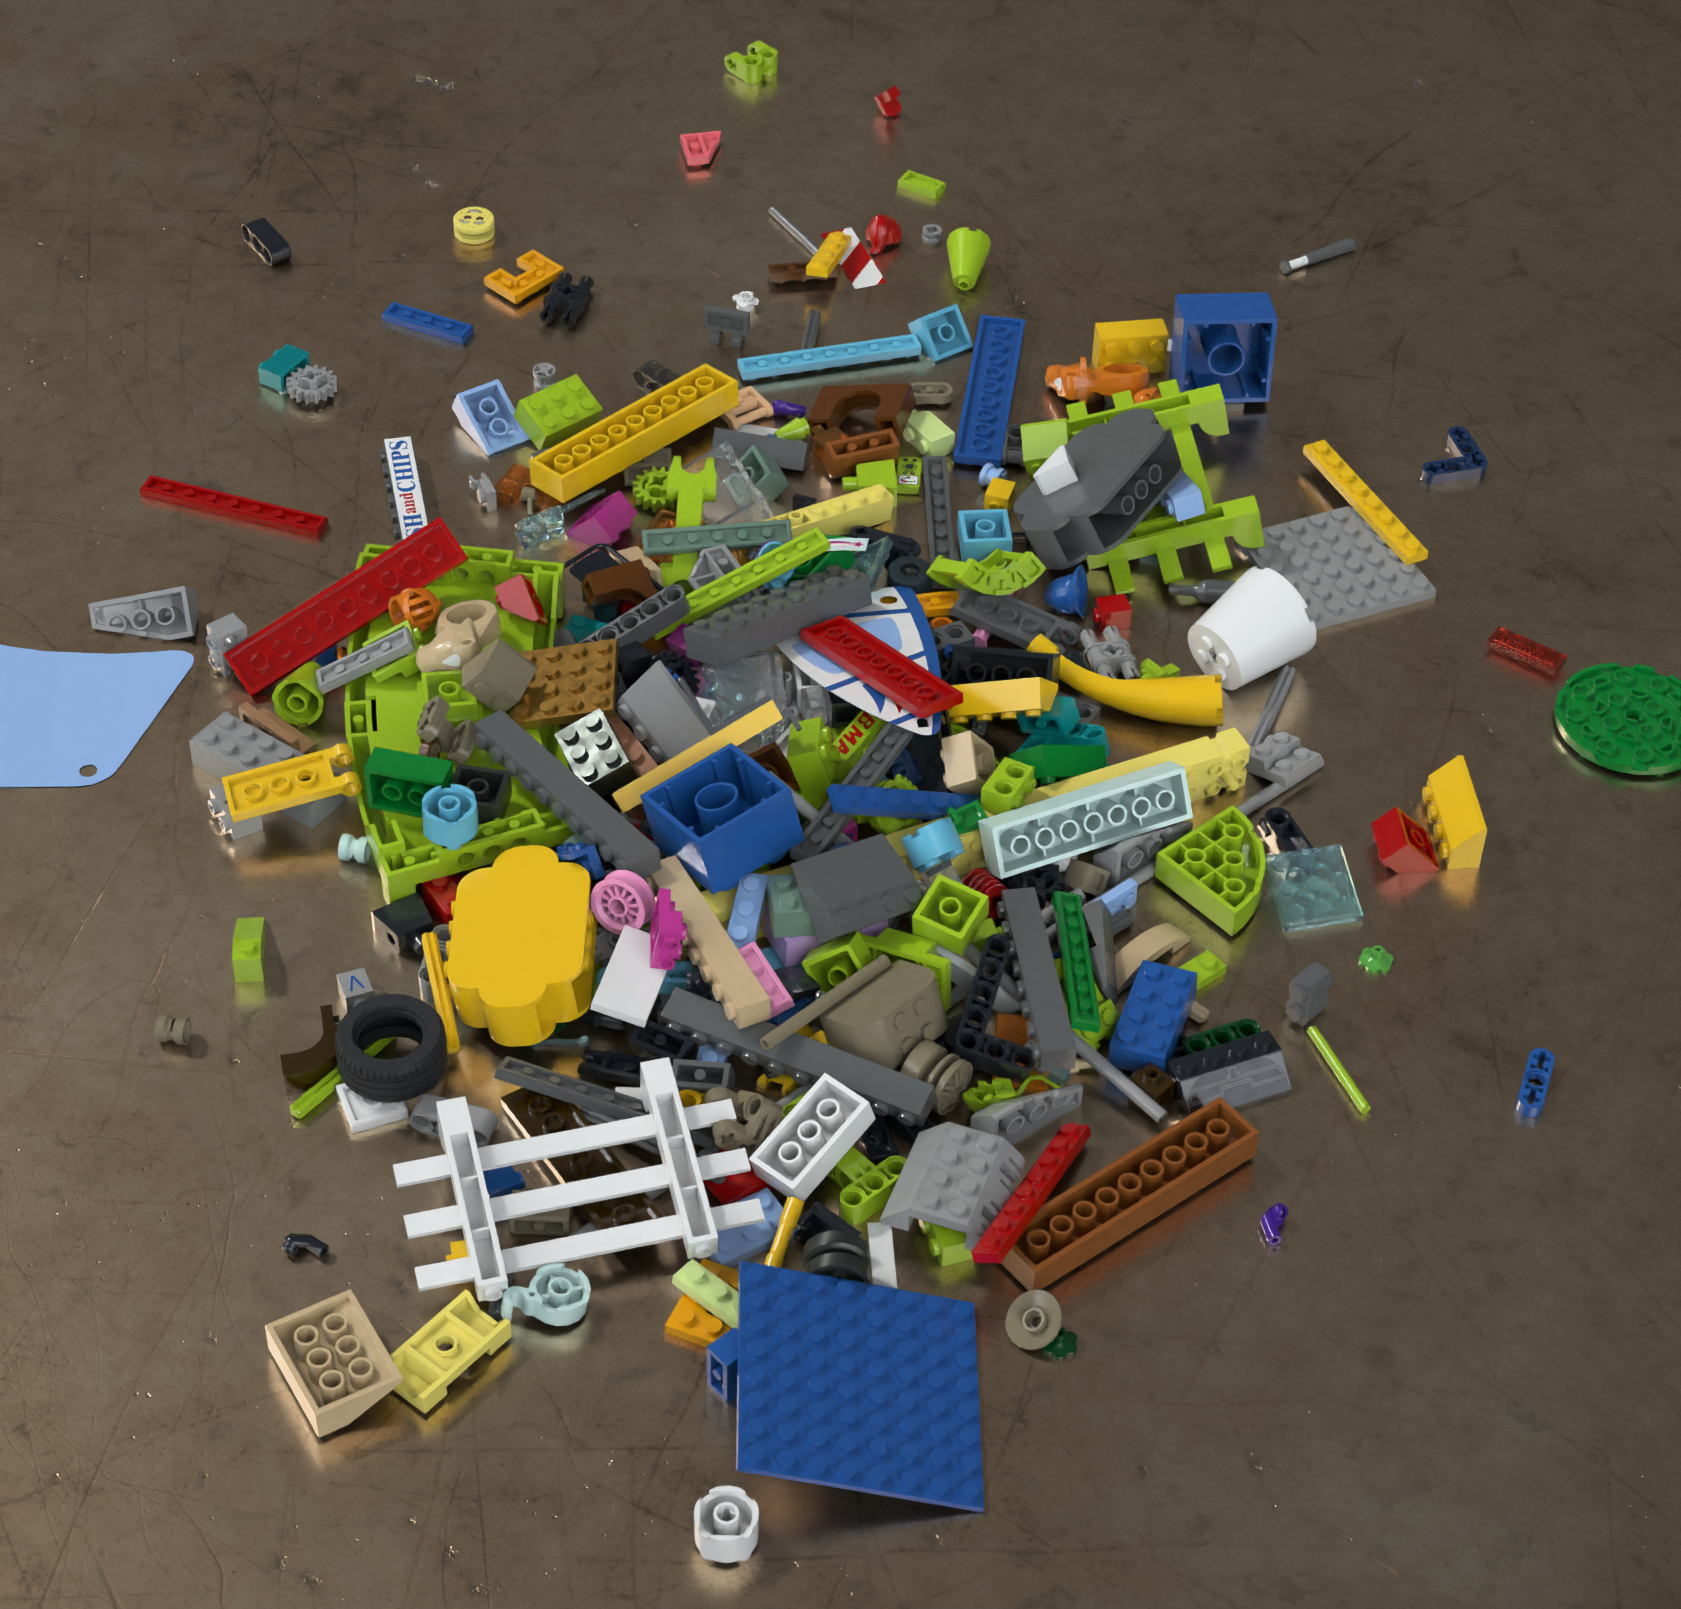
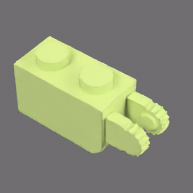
[903,409,955,456]

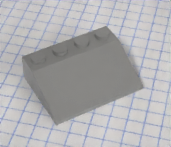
[616,660,710,765]

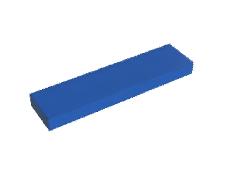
[382,302,474,344]

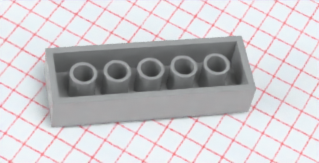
[189,712,348,829]

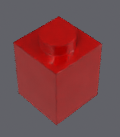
[1092,594,1132,633]

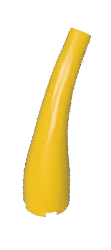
[1027,633,1224,727]

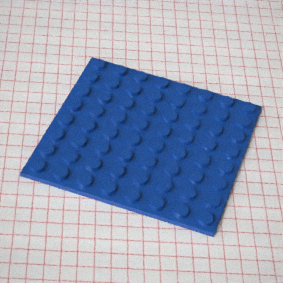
[736,1260,984,1512]

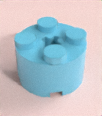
[422,784,479,850]
[900,817,964,874]

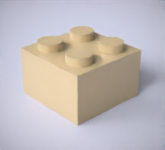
[940,730,996,795]

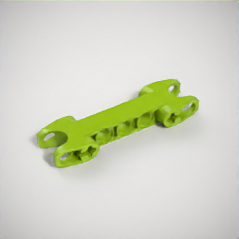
[660,456,717,593]

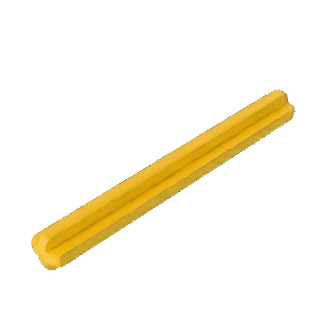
[421,932,461,1054]

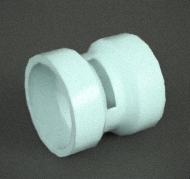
[338,833,371,864]

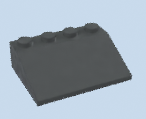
[791,833,923,944]

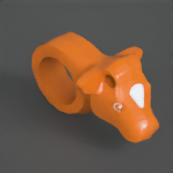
[1045,357,1150,406]

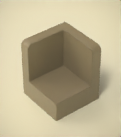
[1064,858,1111,896]

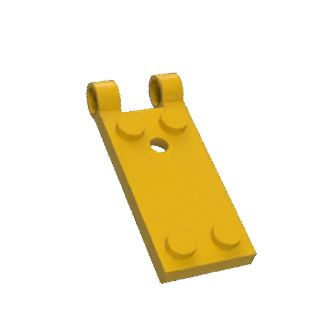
[222,743,362,823]

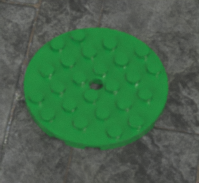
[1554,662,1681,775]

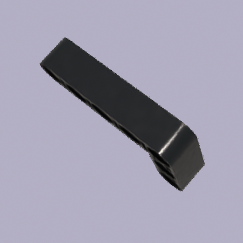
[951,934,1036,1083]

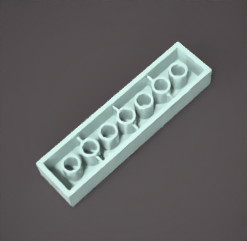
[978,761,1193,879]

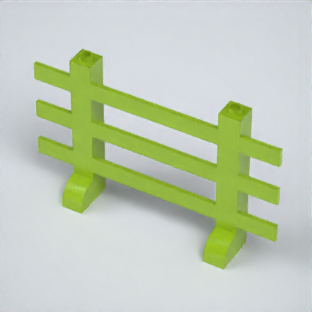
[1066,379,1265,595]

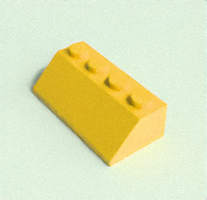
[949,677,1058,724]
[1422,755,1487,869]

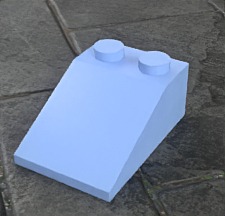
[452,379,530,456]

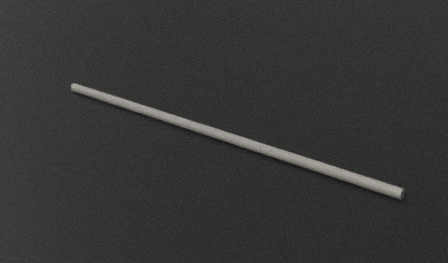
[769,771,1168,1123]

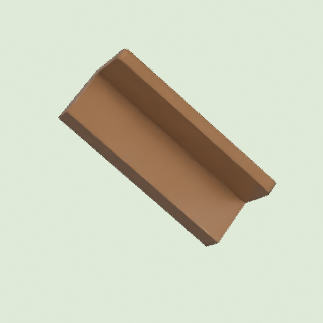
[238,702,316,755]

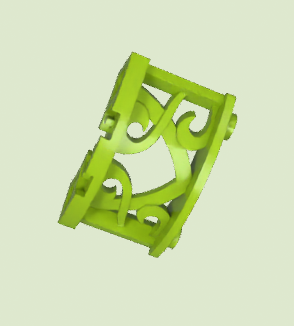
[926,548,1046,596]

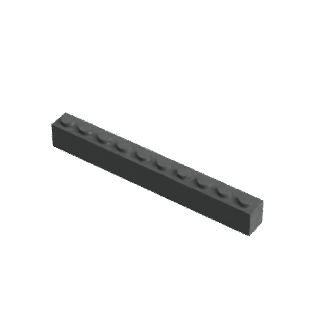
[474,710,661,878]
[660,987,937,1127]

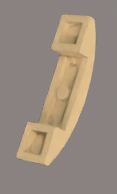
[1114,923,1191,994]

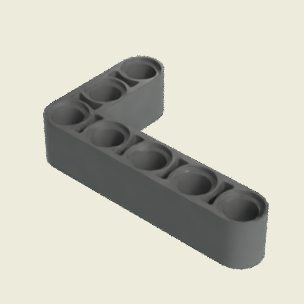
[579,584,690,703]

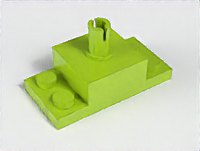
[860,927,951,1012]

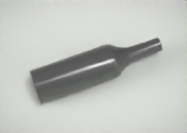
[1168,579,1236,604]

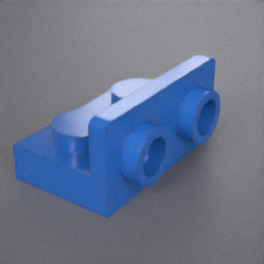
[555,841,606,880]

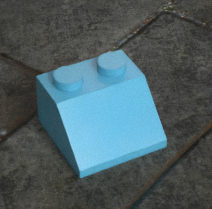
[908,304,974,362]

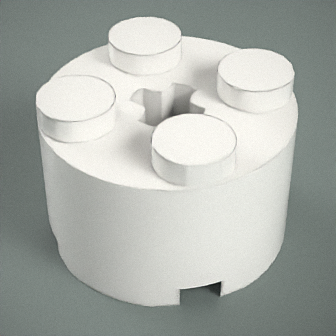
[694,1486,759,1563]

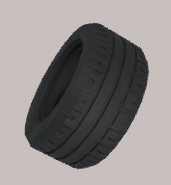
[335,994,447,1103]

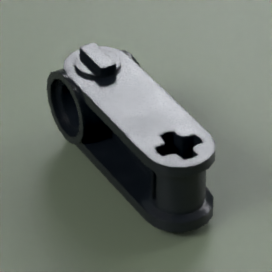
[849,525,921,566]
[1257,807,1320,877]

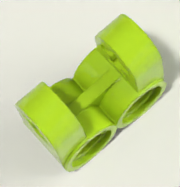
[724,40,778,84]

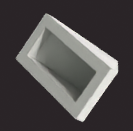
[1033,445,1078,495]

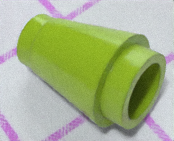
[774,417,811,441]

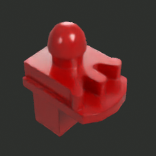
[875,85,902,117]

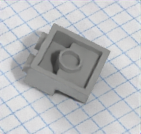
[1247,731,1322,786]

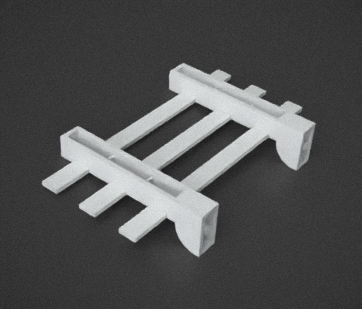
[393,1057,765,1302]

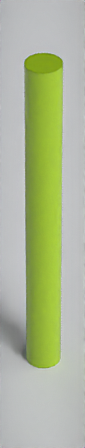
[1307,1025,1371,1114]

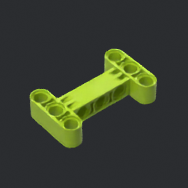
[780,1090,907,1226]

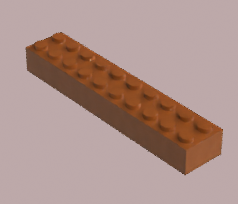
[1001,1097,1260,1291]

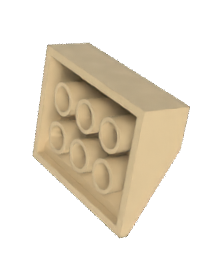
[265,1289,403,1438]

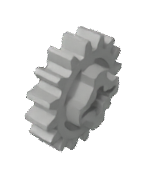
[286,365,338,404]

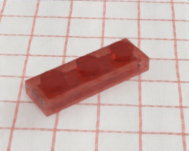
[1486,626,1567,677]

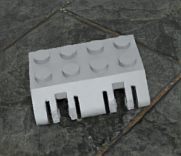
[880,1122,1026,1250]

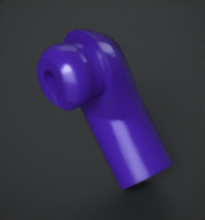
[772,400,806,418]
[1260,1203,1289,1245]

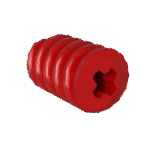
[962,868,1008,919]

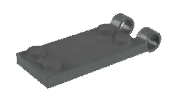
[950,588,1082,656]

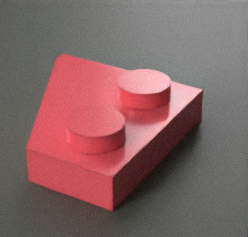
[680,131,721,166]

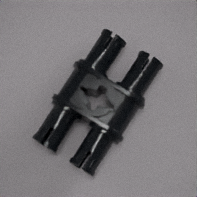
[539,272,594,327]

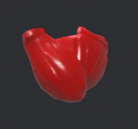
[865,214,902,255]

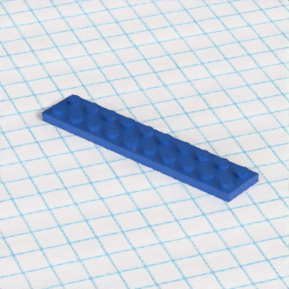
[953,315,1026,468]

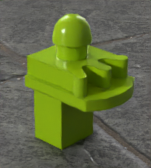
[1140,658,1180,679]

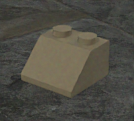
[462,638,537,712]

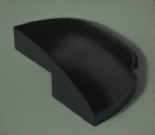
[774,966,821,1008]

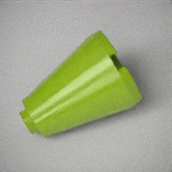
[946,227,991,290]
[272,662,324,725]

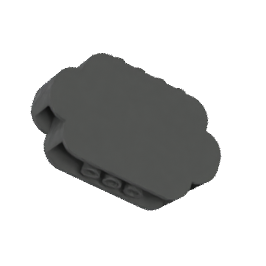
[1013,409,1183,570]

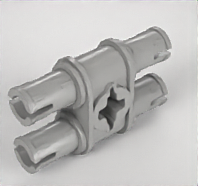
[1079,625,1142,679]

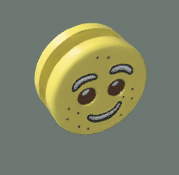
[453,207,495,245]

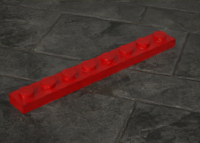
[971,1123,1091,1263]

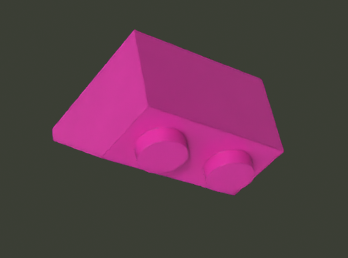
[566,490,637,546]

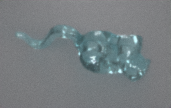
[514,489,605,550]

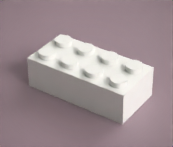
[749,1073,875,1202]

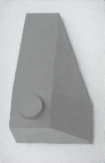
[88,586,198,640]
[1093,821,1193,888]
[970,1083,1083,1145]

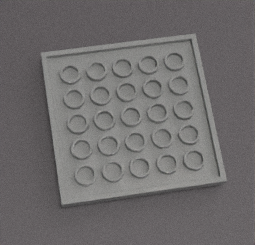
[1235,505,1436,630]

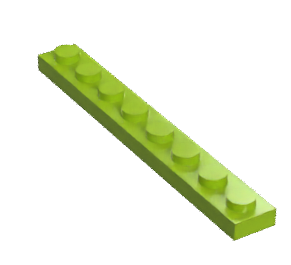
[653,527,831,640]

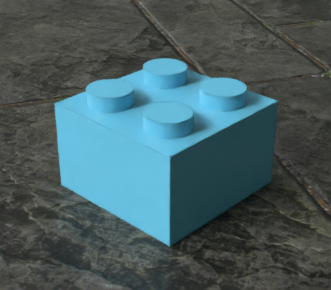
[957,509,1013,562]

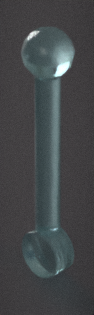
[531,1036,590,1049]

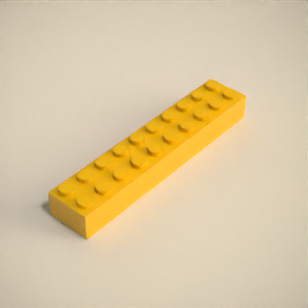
[529,363,739,503]

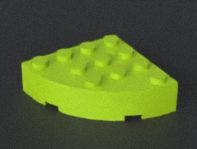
[1154,805,1266,936]

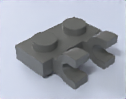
[703,304,750,349]

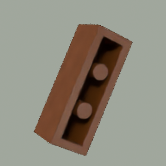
[822,428,901,479]

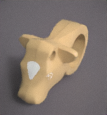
[416,600,501,673]

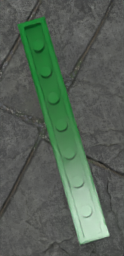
[1052,891,1101,1033]

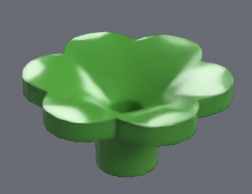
[1359,945,1393,973]

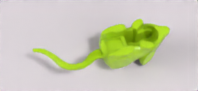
[962,1075,1060,1113]

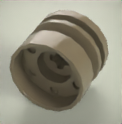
[900,1039,973,1115]

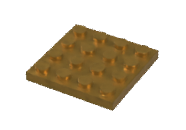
[510,638,619,730]

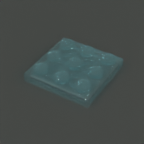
[1265,844,1364,932]

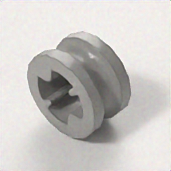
[922,224,942,243]

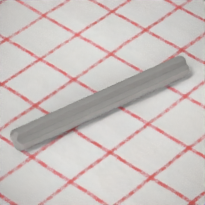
[1248,665,1296,747]

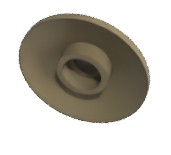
[1005,1290,1063,1350]

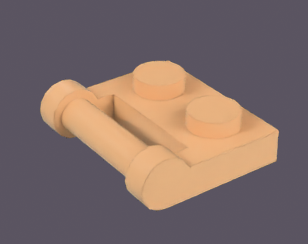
[720,386,774,431]

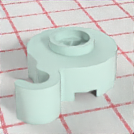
[500,1263,591,1326]

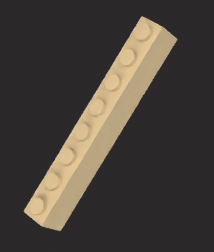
[643,855,770,1029]

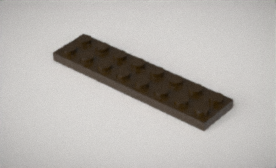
[500,1087,664,1231]

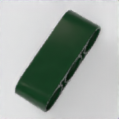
[1184,1018,1261,1056]

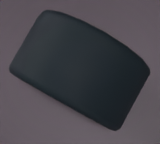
[887,556,932,594]

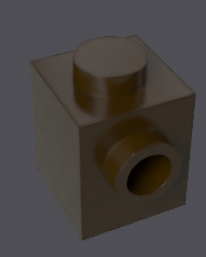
[1130,1062,1176,1108]

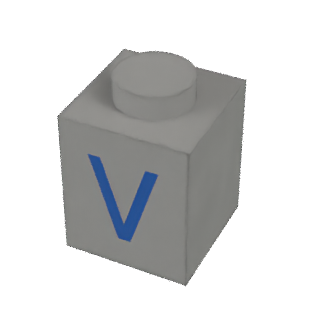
[337,967,374,1013]

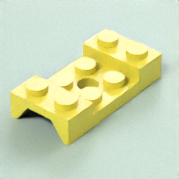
[390,1290,512,1414]

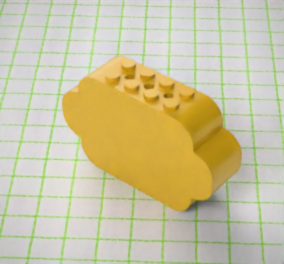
[444,845,598,1047]

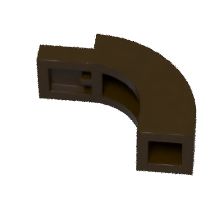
[280,1005,340,1095]

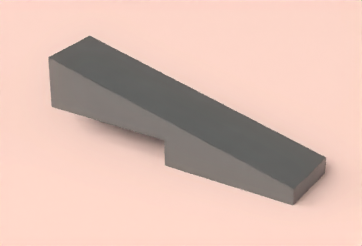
[1082,898,1118,1004]

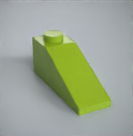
[232,917,265,983]

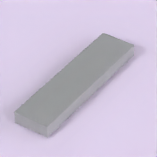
[315,627,415,694]

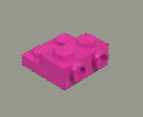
[650,888,687,970]

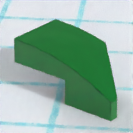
[947,800,988,835]

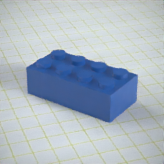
[1109,960,1197,1072]

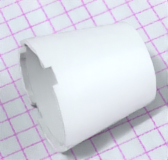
[1188,566,1317,690]

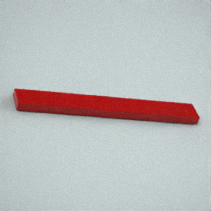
[140,475,329,538]

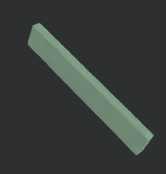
[641,519,792,556]

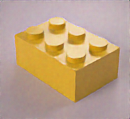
[1092,318,1169,373]

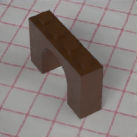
[807,383,916,439]
[581,559,672,657]

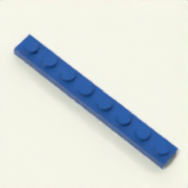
[827,784,981,820]

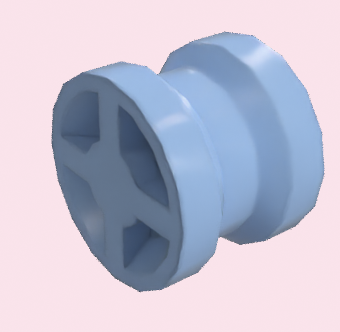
[978,463,1007,487]

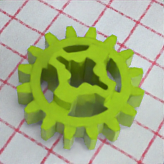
[633,467,678,512]

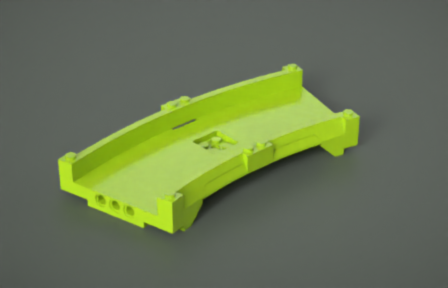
[344,544,577,905]

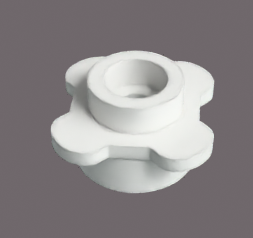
[733,291,759,312]

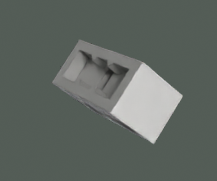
[206,613,248,677]

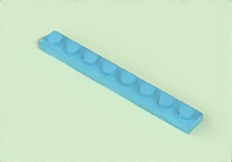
[737,334,921,380]

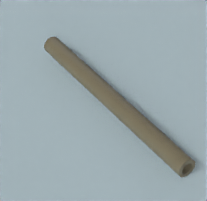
[760,954,891,1051]

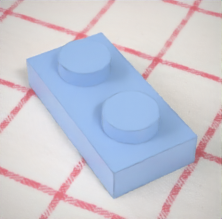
[1091,878,1138,917]

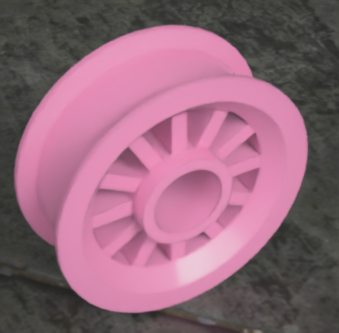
[590,870,655,935]

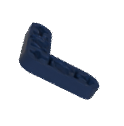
[1421,426,1488,484]

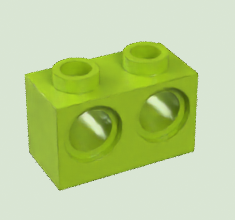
[980,757,1036,815]

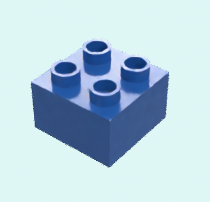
[1169,292,1278,403]
[640,743,805,895]

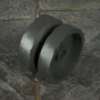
[803,1231,870,1284]

